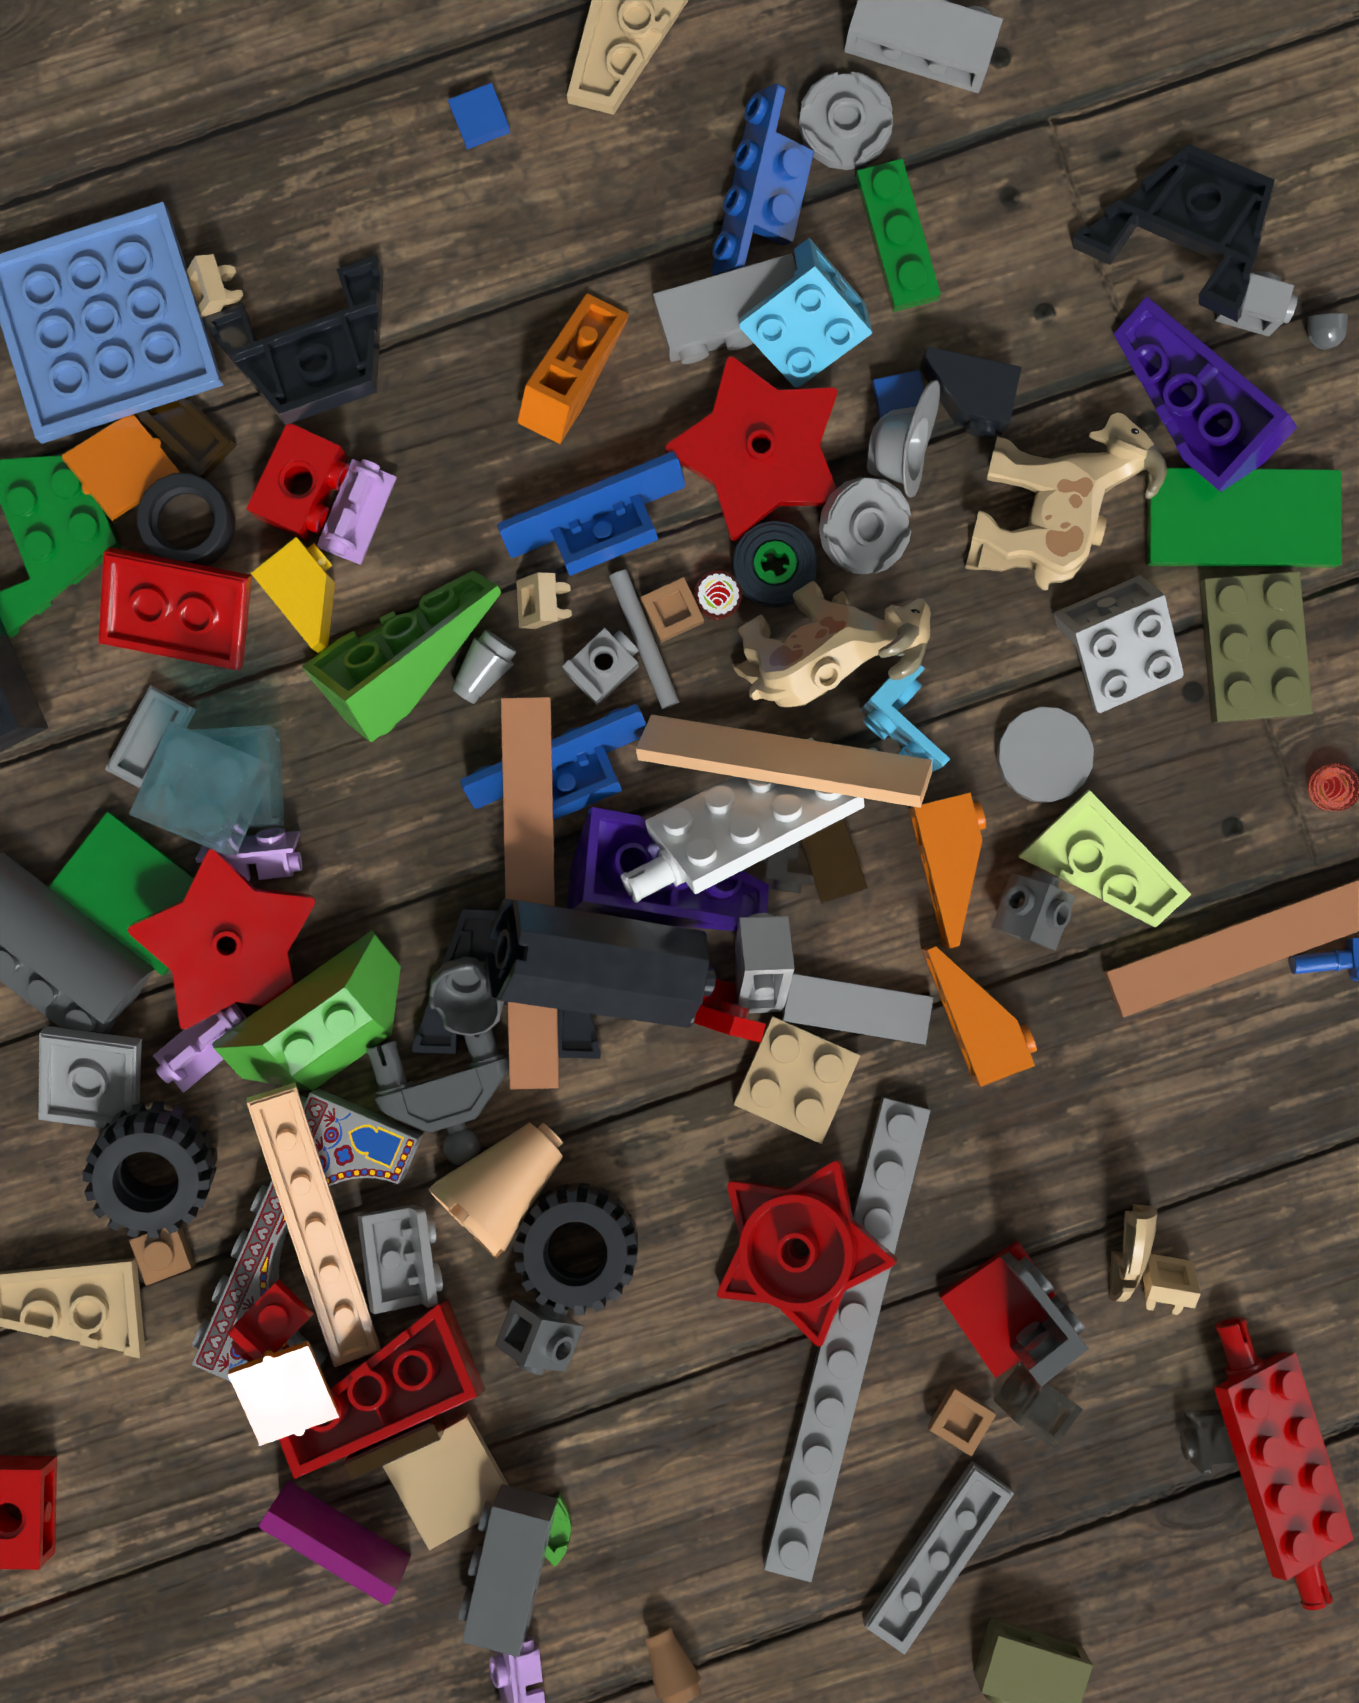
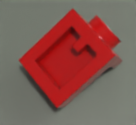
[693,979,766,1043]
[227,1279,314,1362]

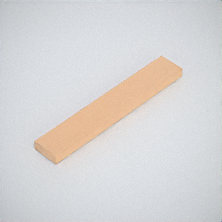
[636,715,932,808]
[246,1082,381,1367]

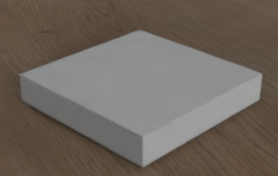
[38,1026,142,1128]

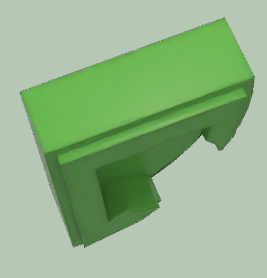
[545,1493,572,1567]

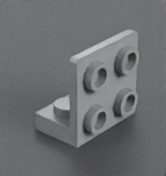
[1053,575,1184,713]

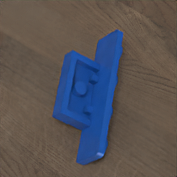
[712,83,814,276]
[497,452,686,576]
[460,704,646,821]

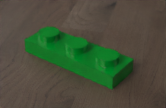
[855,158,941,313]

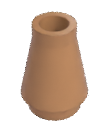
[644,1626,701,1703]

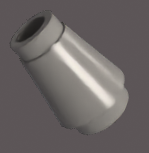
[451,630,517,704]

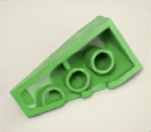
[302,570,501,743]

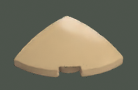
[1109,1204,1157,1302]

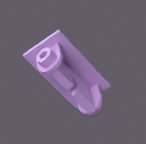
[317,459,397,565]
[196,827,302,881]
[153,1003,248,1093]
[489,1635,545,1703]

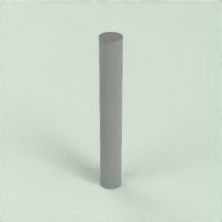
[609,569,680,709]

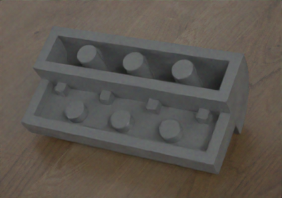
[0,853,155,1034]

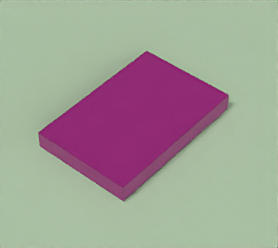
[259,1480,411,1605]

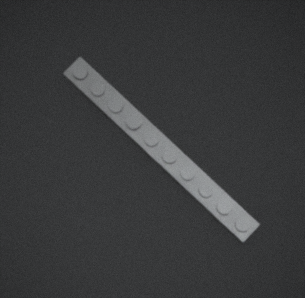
[763,1096,931,1582]

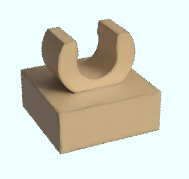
[186,254,243,318]
[516,572,572,629]
[1142,1254,1201,1315]

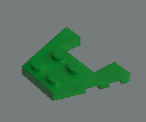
[0,456,122,639]

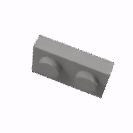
[357,1204,443,1314]

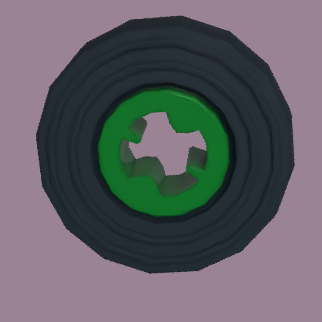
[732,521,818,608]

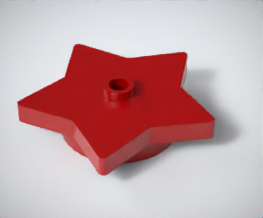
[666,356,838,541]
[128,846,316,1030]
[717,1159,897,1347]

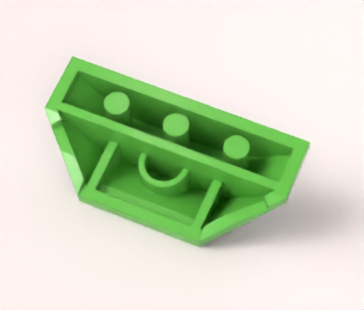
[212,930,401,1091]

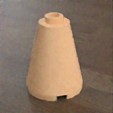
[428,1123,563,1258]

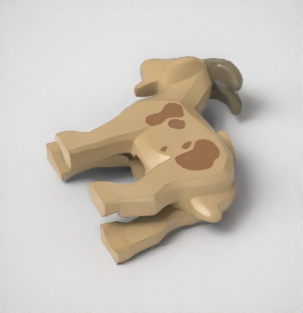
[965,412,1167,590]
[731,581,931,708]

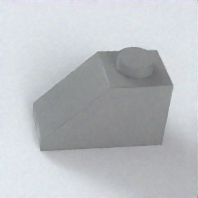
[735,913,795,1013]

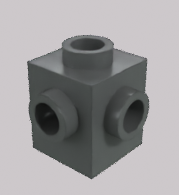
[992,870,1075,951]
[494,1300,583,1375]

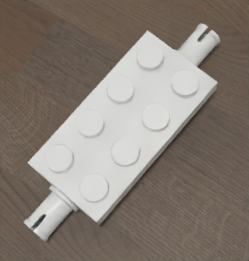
[621,737,877,903]

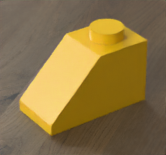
[251,537,335,653]

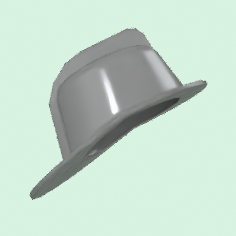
[867,380,940,498]

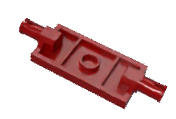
[1214,1317,1354,1610]

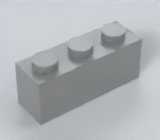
[844,0,1003,94]
[653,253,797,364]

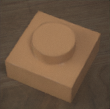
[640,577,704,643]
[129,1226,196,1286]
[927,1384,997,1456]

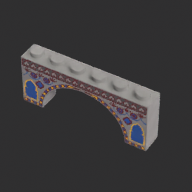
[192,1088,424,1382]

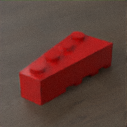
[279,1299,486,1479]

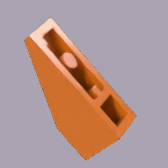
[518,293,629,444]
[908,793,986,948]
[921,946,1037,1087]

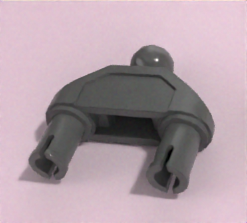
[366,1028,509,1166]

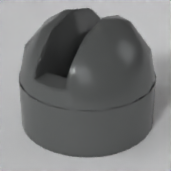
[1307,313,1348,350]

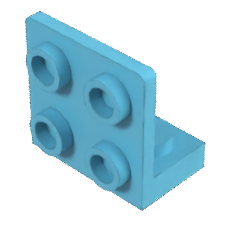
[739,238,873,388]
[860,665,950,772]

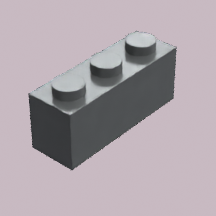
[458,1484,558,1657]

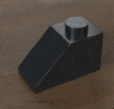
[919,346,1022,438]

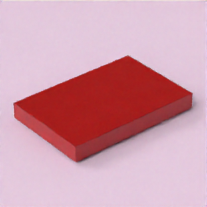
[98,547,252,671]

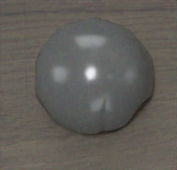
[429,957,504,1036]

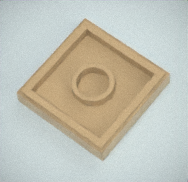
[383,1413,509,1551]

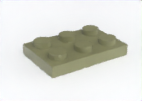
[1199,571,1313,723]

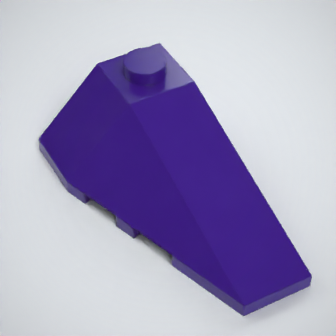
[1114,296,1297,492]
[566,807,769,931]

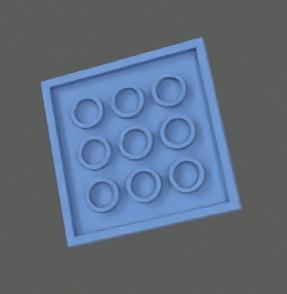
[0,202,224,444]

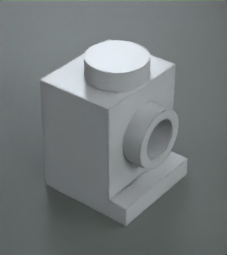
[1215,271,1298,336]
[562,628,639,707]

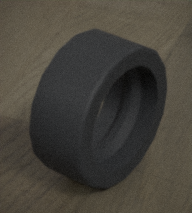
[137,473,235,566]

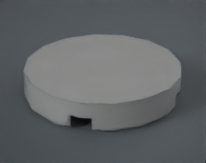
[798,71,893,170]
[819,477,911,574]
[996,707,1094,803]

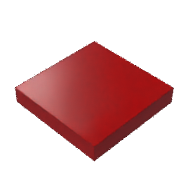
[938,1240,1055,1378]

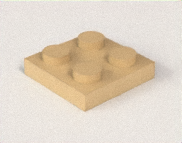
[733,1016,860,1144]

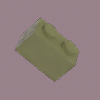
[974,1617,1093,1703]

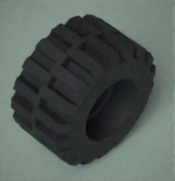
[83,1101,218,1238]
[514,1183,638,1315]

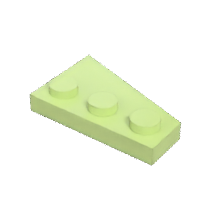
[1018,790,1191,928]

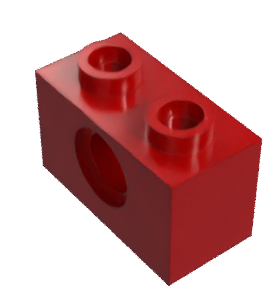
[246,423,349,542]
[0,1455,57,1570]

